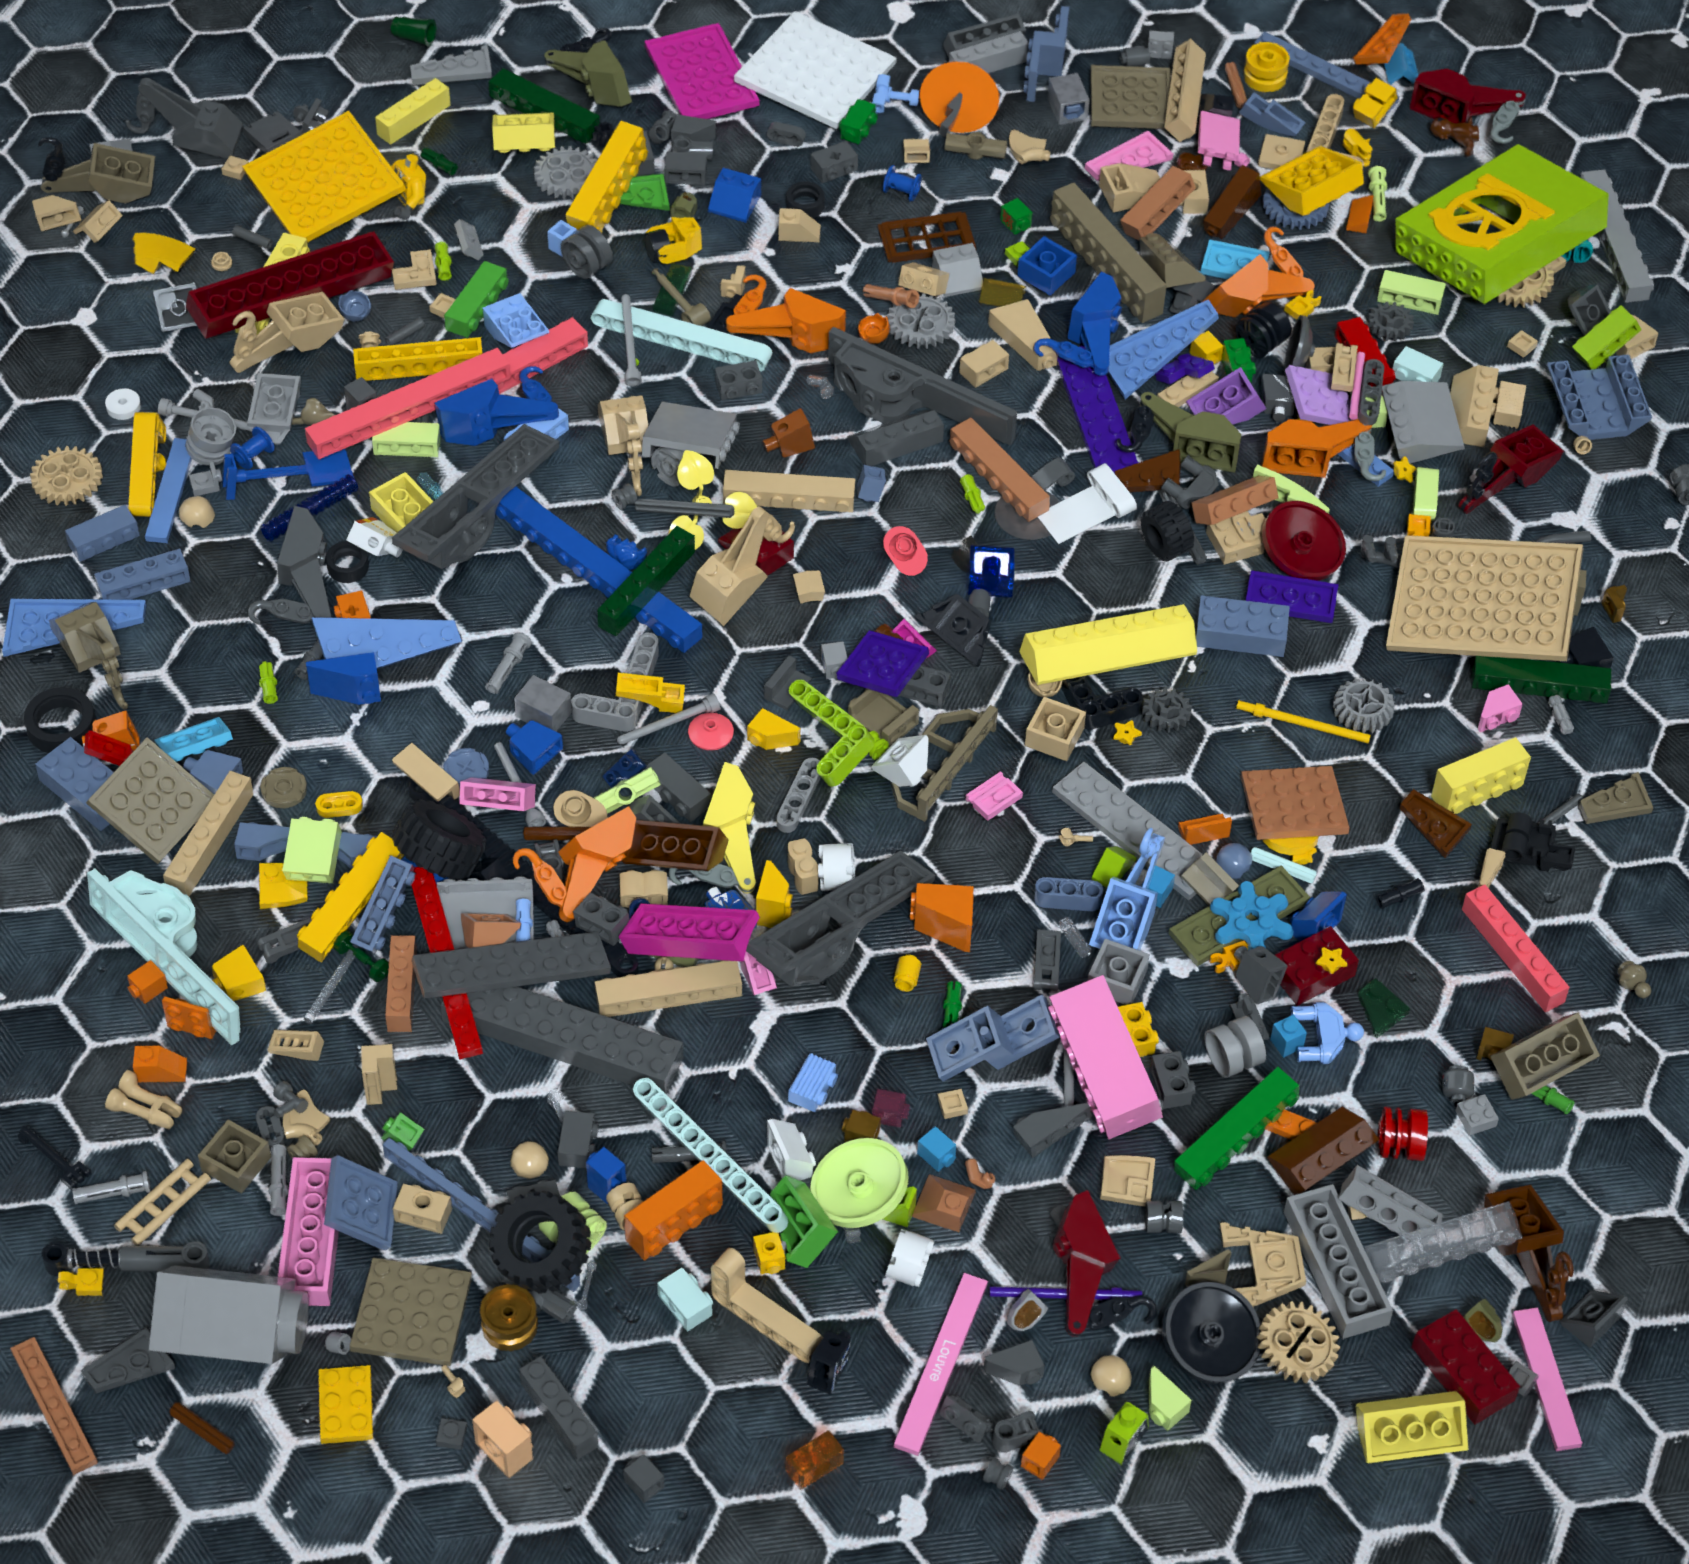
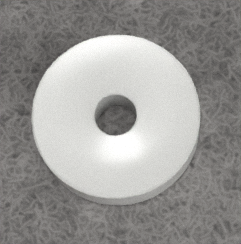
[105,389,141,420]

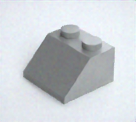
[932,243,984,297]

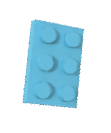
[1201,240,1270,279]
[154,717,233,762]

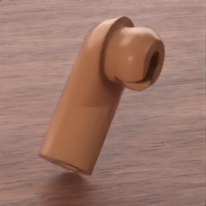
[965,1159,995,1189]

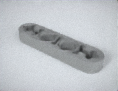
[776,758,821,833]

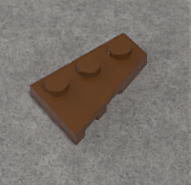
[1115,449,1181,492]
[1400,789,1472,859]

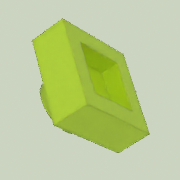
[1005,241,1030,267]

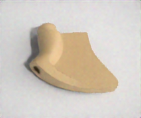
[1009,130,1051,164]
[283,1090,330,1146]

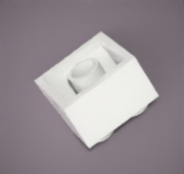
[767,1119,816,1181]

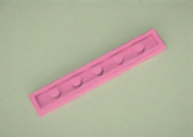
[1512,1308,1582,1451]

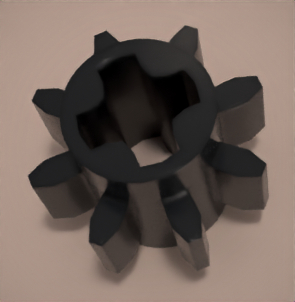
[593,122,615,147]

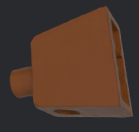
[762,408,815,457]

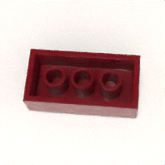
[1412,1309,1520,1425]

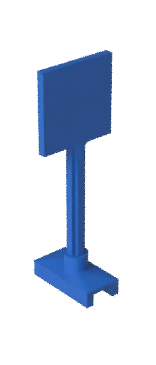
[222,449,355,500]

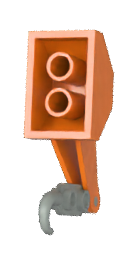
[1261,419,1386,481]

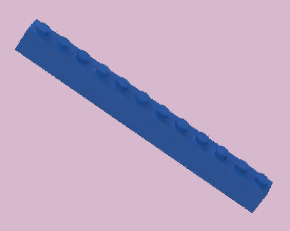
[495,486,702,653]

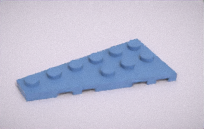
[1108,300,1219,399]
[2,599,146,657]
[311,617,462,669]

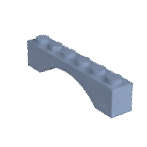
[234,822,377,870]

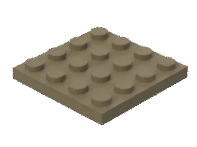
[1091,65,1171,129]
[86,737,214,864]
[350,1258,472,1366]

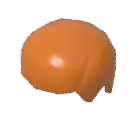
[858,313,890,344]

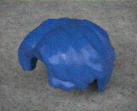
[607,534,647,570]

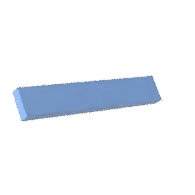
[145,438,192,543]

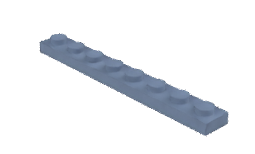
[1254,31,1400,113]

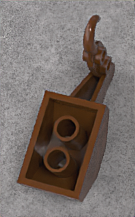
[1484,1185,1574,1322]

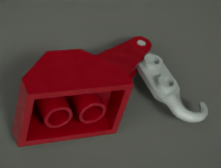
[1410,68,1526,144]

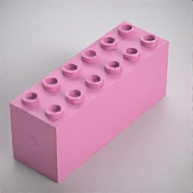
[1048,975,1163,1139]

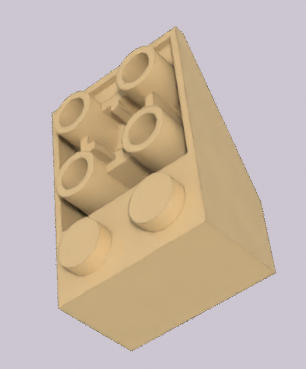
[1099,163,1160,212]

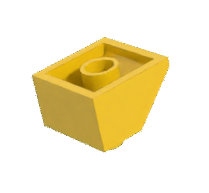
[756,860,793,928]

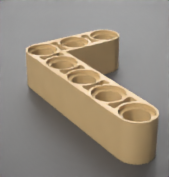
[1307,94,1364,169]
[711,1248,823,1363]

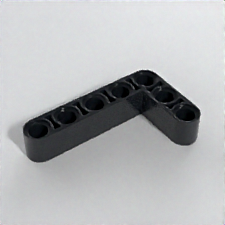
[1061,676,1143,730]

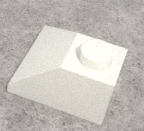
[871,735,929,787]

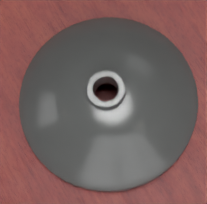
[1284,315,1315,376]

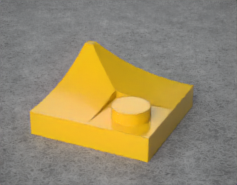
[259,863,307,909]

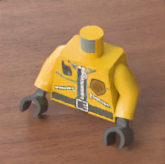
[391,154,426,220]

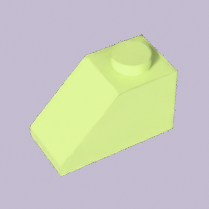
[1149,1366,1191,1431]

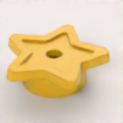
[1393,456,1416,483]
[1113,720,1142,745]
[1292,848,1317,865]
[1316,947,1347,974]

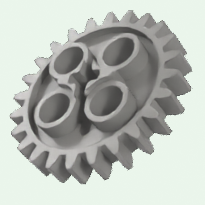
[534,146,597,199]
[887,293,955,349]

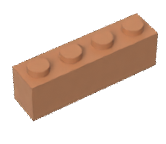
[1120,166,1196,241]
[1192,476,1279,525]
[385,936,417,1032]

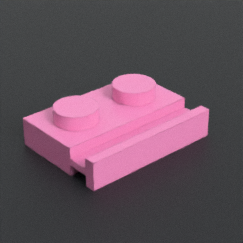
[966,772,1023,821]

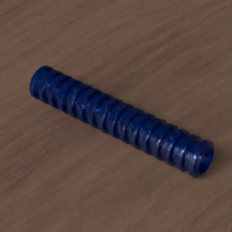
[261,474,358,542]

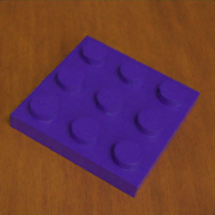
[837,630,929,697]

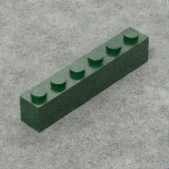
[489,68,600,144]
[597,526,695,637]
[1472,655,1611,703]

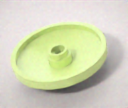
[810,1138,909,1228]

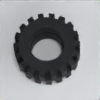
[1141,501,1194,562]

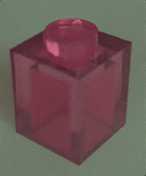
[872,1089,910,1127]

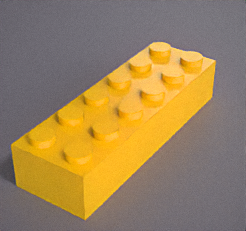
[565,121,648,233]

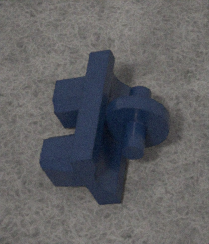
[602,749,647,793]

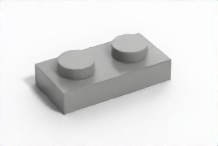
[454,219,483,260]

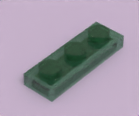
[653,263,692,316]

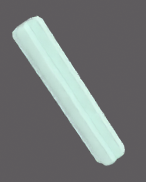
[1251,847,1317,883]

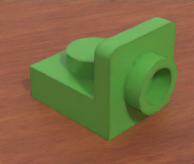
[381,1112,424,1151]

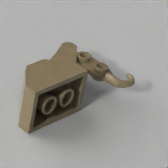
[49,602,128,710]

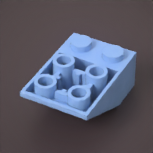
[483,293,549,348]

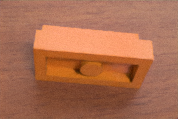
[1178,813,1232,845]

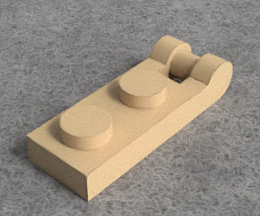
[1331,343,1358,392]

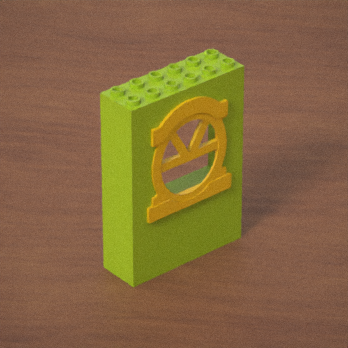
[1396,144,1609,304]

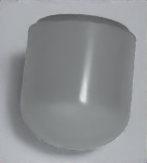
[325,1332,351,1355]

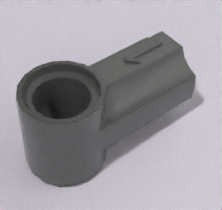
[673,136,713,160]

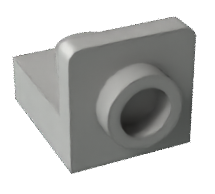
[189,462,222,496]

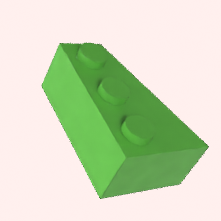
[770,1175,838,1268]

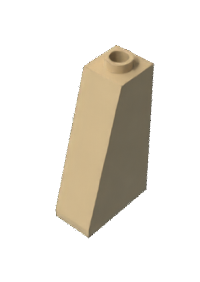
[988,299,1058,371]

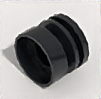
[1235,302,1292,358]

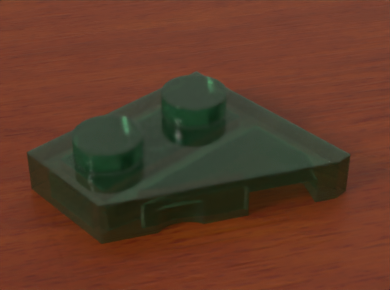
[1358,978,1410,1038]

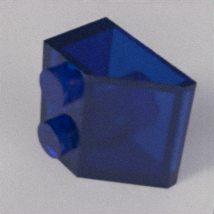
[968,545,1015,597]

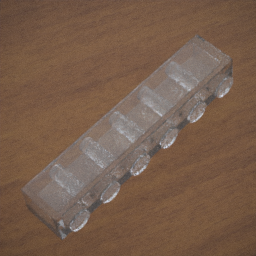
[1365,1202,1522,1282]

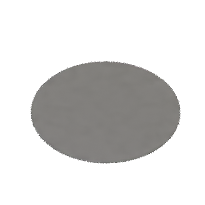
[995,491,1060,540]

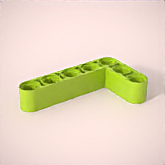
[789,680,875,787]

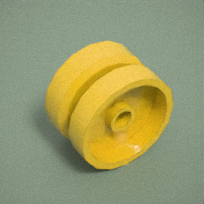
[1243,42,1290,92]

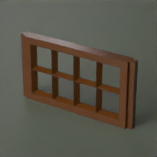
[877,212,976,263]

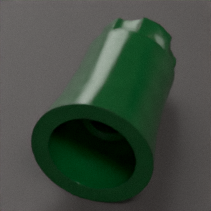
[391,17,437,47]

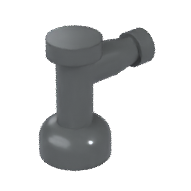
[273,1081,308,1118]

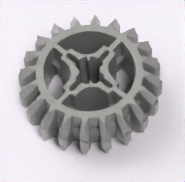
[1333,678,1395,734]

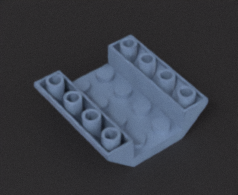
[1547,355,1652,440]

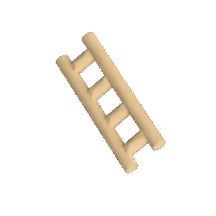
[114,1159,211,1246]

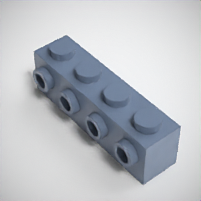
[94,549,190,600]
[350,855,416,955]

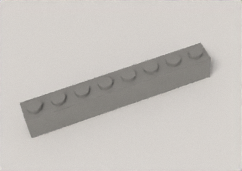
[1580,170,1654,303]

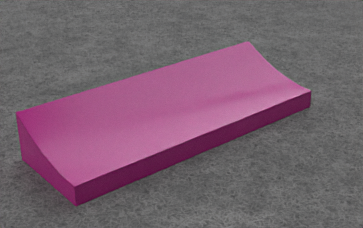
[619,904,760,962]

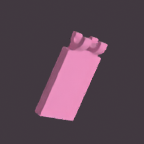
[1198,111,1240,170]

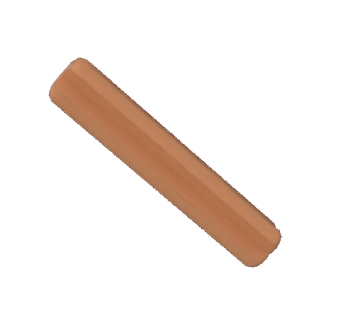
[1225,62,1247,108]

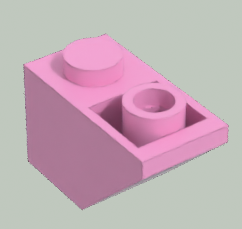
[1478,684,1522,732]

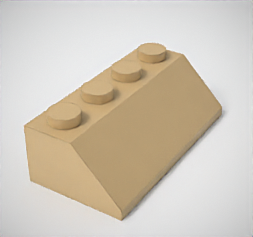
[1450,365,1499,447]

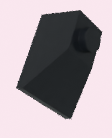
[1197,94,1235,124]

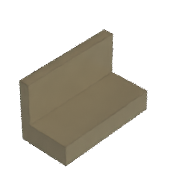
[1180,852,1239,906]

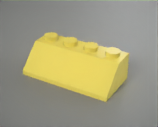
[1356,1391,1468,1463]

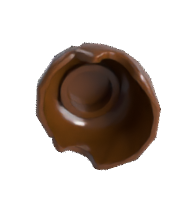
[1177,152,1209,172]

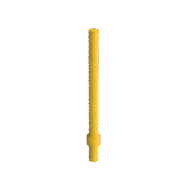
[1236,700,1371,744]

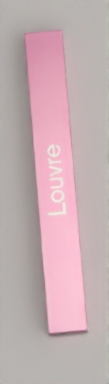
[894,1273,988,1456]

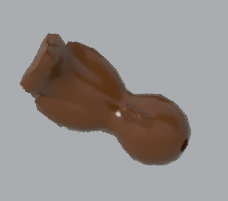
[1430,114,1479,157]

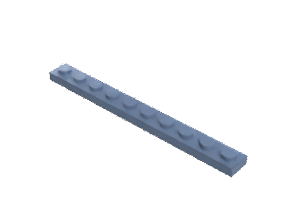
[383,1138,580,1292]

